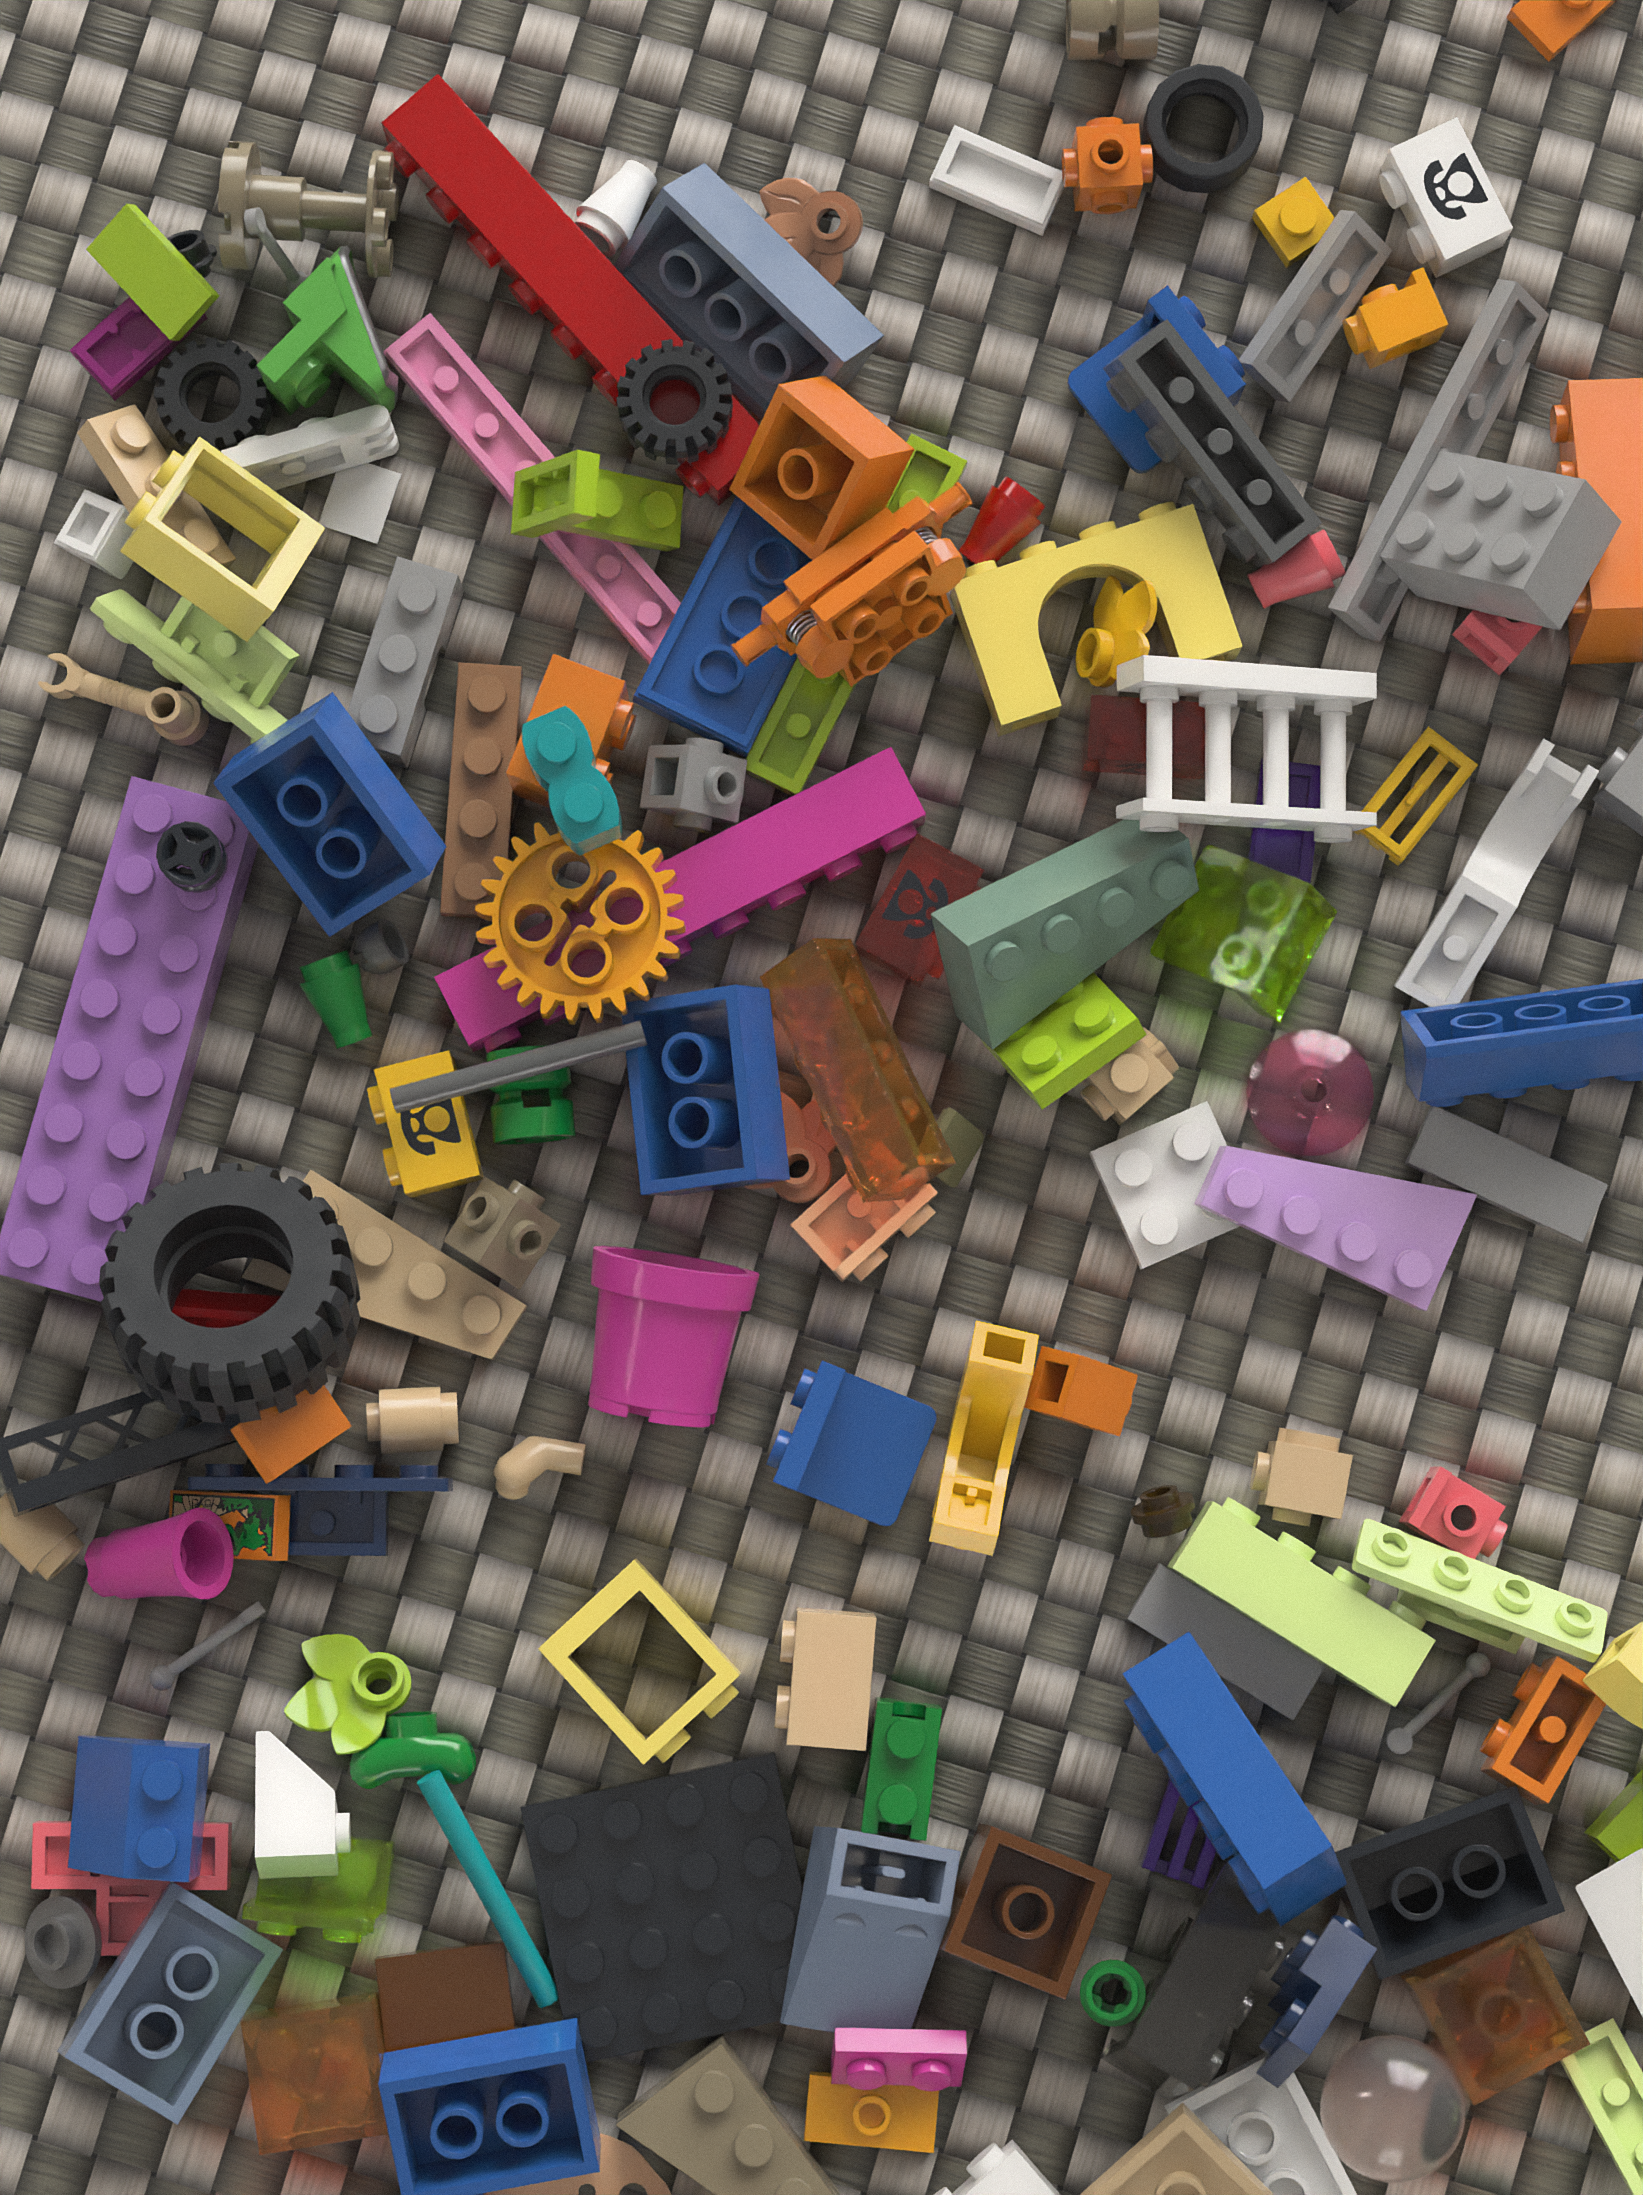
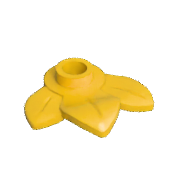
[1076,575,1157,688]

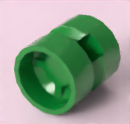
[486,1045,576,1145]

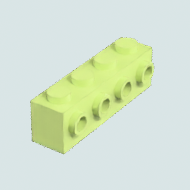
[1167,1497,1436,1707]

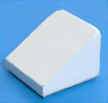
[54,489,134,579]

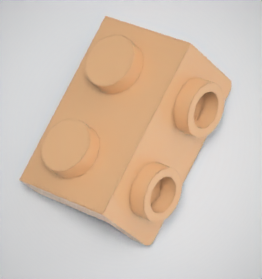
[790,1139,938,1282]

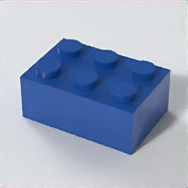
[213,692,447,937]
[622,984,790,1196]
[378,2018,601,2195]

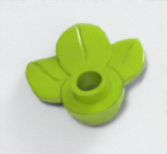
[284,1634,412,1755]

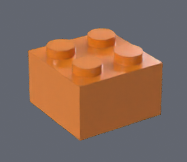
[729,375,914,560]
[506,654,637,808]

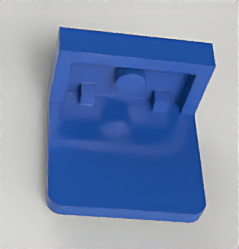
[1067,285,1246,474]
[766,1361,937,1526]

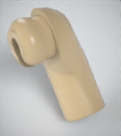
[494,1436,586,1500]

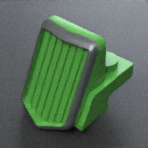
[256,246,398,416]

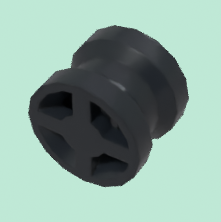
[156,821,228,893]

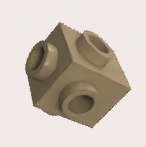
[443,1177,561,1290]

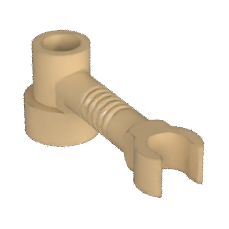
[38,653,209,746]

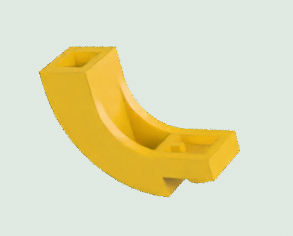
[929,1321,1039,1556]

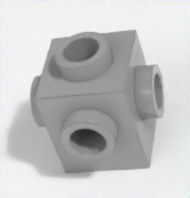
[639,738,747,833]

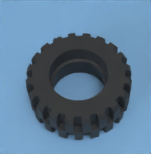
[99,1163,361,1424]

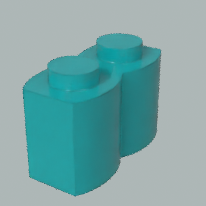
[522,706,622,856]

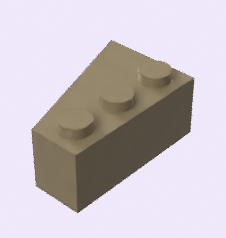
[616,2034,840,2195]

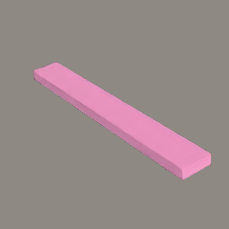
[383,313,681,665]

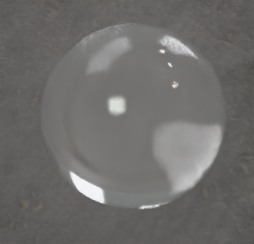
[1320,2035,1466,2184]

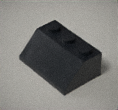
[1335,1786,1565,1980]

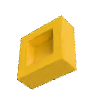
[1252,177,1334,268]

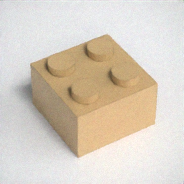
[774,1607,876,1751]

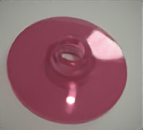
[1246,1030,1374,1156]

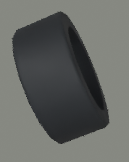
[1142,64,1264,193]

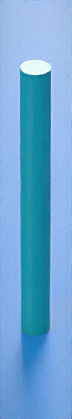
[417,1770,559,2008]

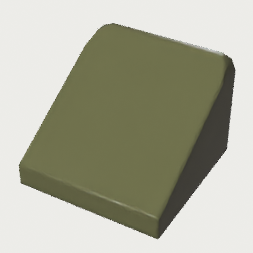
[914,1107,984,1188]

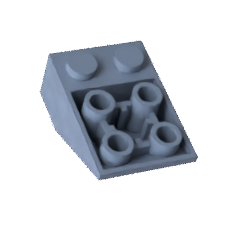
[780,1826,961,2033]

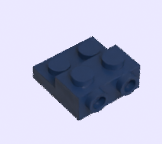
[1256,1915,1377,2088]

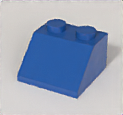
[68,1735,210,1882]

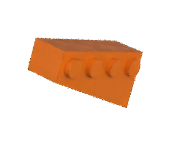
[1550,378,1643,665]

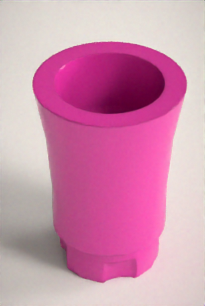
[84,1508,234,1600]

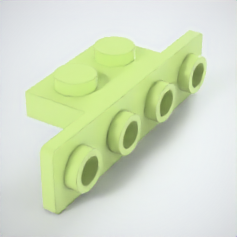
[90,589,300,744]
[1352,1519,1607,1663]

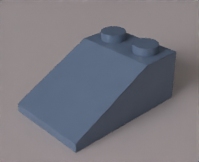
[57,1881,283,2125]

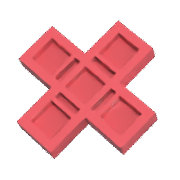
[31,1821,232,1956]

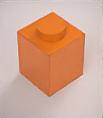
[1024,1346,1138,1437]

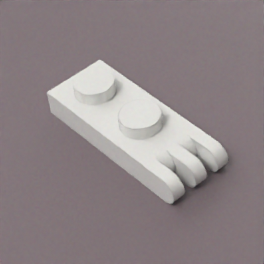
[221,405,399,491]

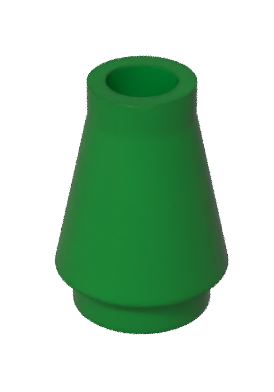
[299,950,373,1049]
[1080,1959,1146,2027]

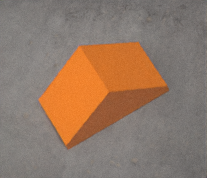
[230,1385,352,1484]

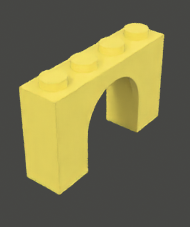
[950,502,1242,737]

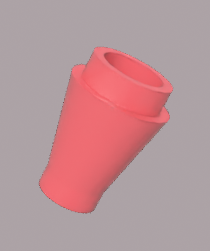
[1247,529,1346,609]

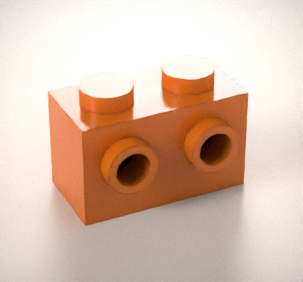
[1479,1656,1606,1805]

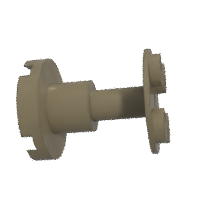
[218,141,399,278]

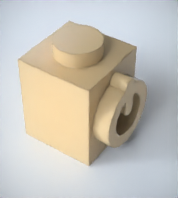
[1080,1027,1179,1126]
[1250,1428,1353,1527]

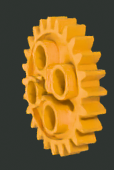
[475,822,686,1025]

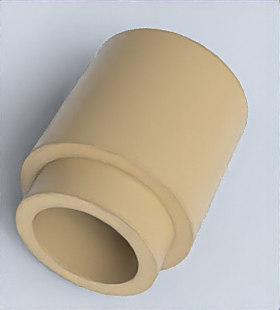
[366,1387,459,1454]
[0,1493,85,1581]

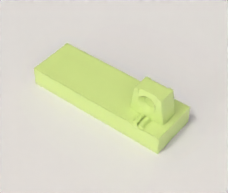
[1554,2018,1643,2195]

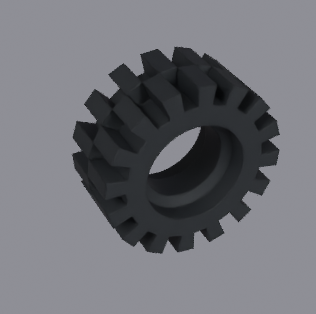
[616,339,733,465]

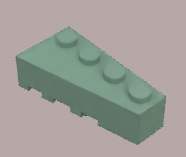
[931,819,1199,1050]

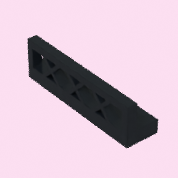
[0,1391,241,1517]

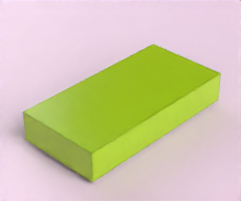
[86,203,220,341]

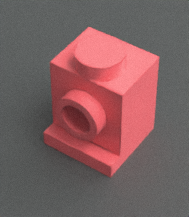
[1452,610,1543,676]
[1399,1466,1508,1559]

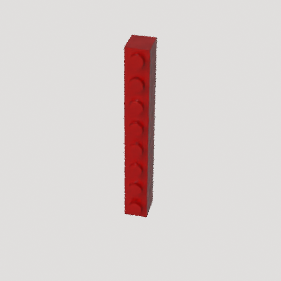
[381,74,759,506]

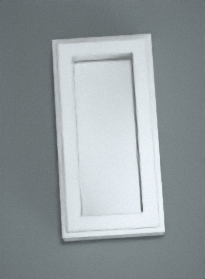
[929,125,1064,236]

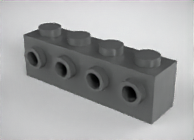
[1103,319,1322,568]

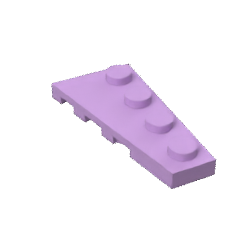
[1194,1146,1477,1311]

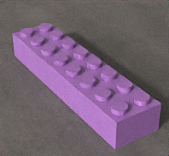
[0,776,259,1302]

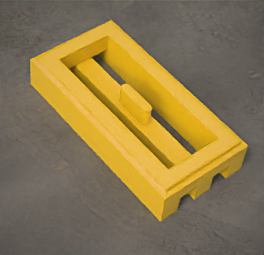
[1353,726,1478,866]

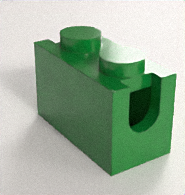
[860,1697,942,1841]

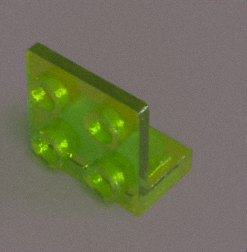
[1150,845,1338,1022]
[241,1837,395,1943]

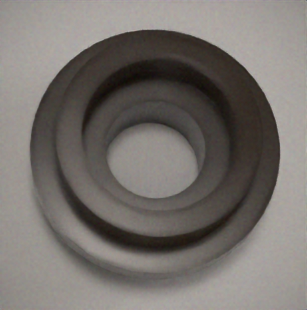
[1130,1485,1195,1538]

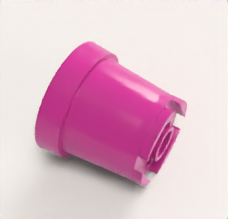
[588,1246,760,1427]

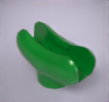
[350,1711,476,1790]

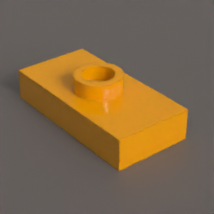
[804,2071,939,2153]

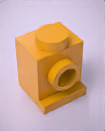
[1343,267,1448,369]

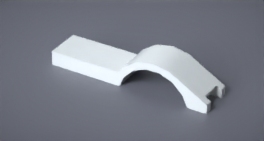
[1394,739,1599,1007]

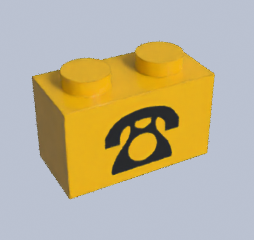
[367,1050,484,1198]

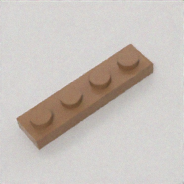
[440,662,523,919]

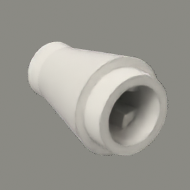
[575,160,657,256]

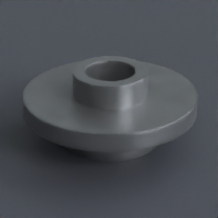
[25,1895,102,1989]

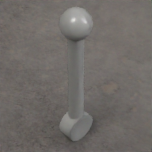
[244,207,308,293]
[149,1601,266,1691]
[1386,1652,1491,1754]

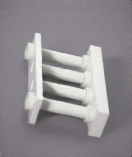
[1116,655,1377,843]

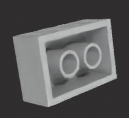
[1379,450,1622,630]

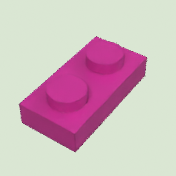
[831,2028,967,2091]

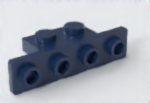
[188,1464,453,1556]

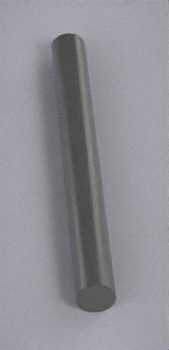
[390,1020,647,1113]

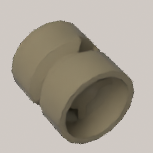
[1065,0,1159,60]

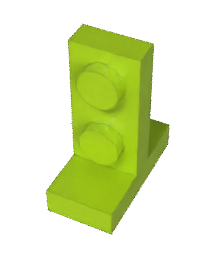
[511,449,683,552]

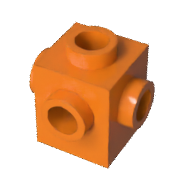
[1062,117,1153,214]

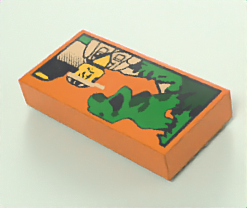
[169,1490,291,1561]

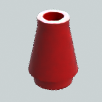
[958,476,1046,565]

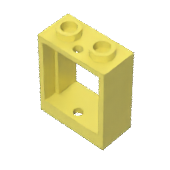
[120,437,325,642]
[538,1558,741,1765]

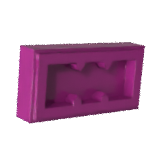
[69,297,208,401]

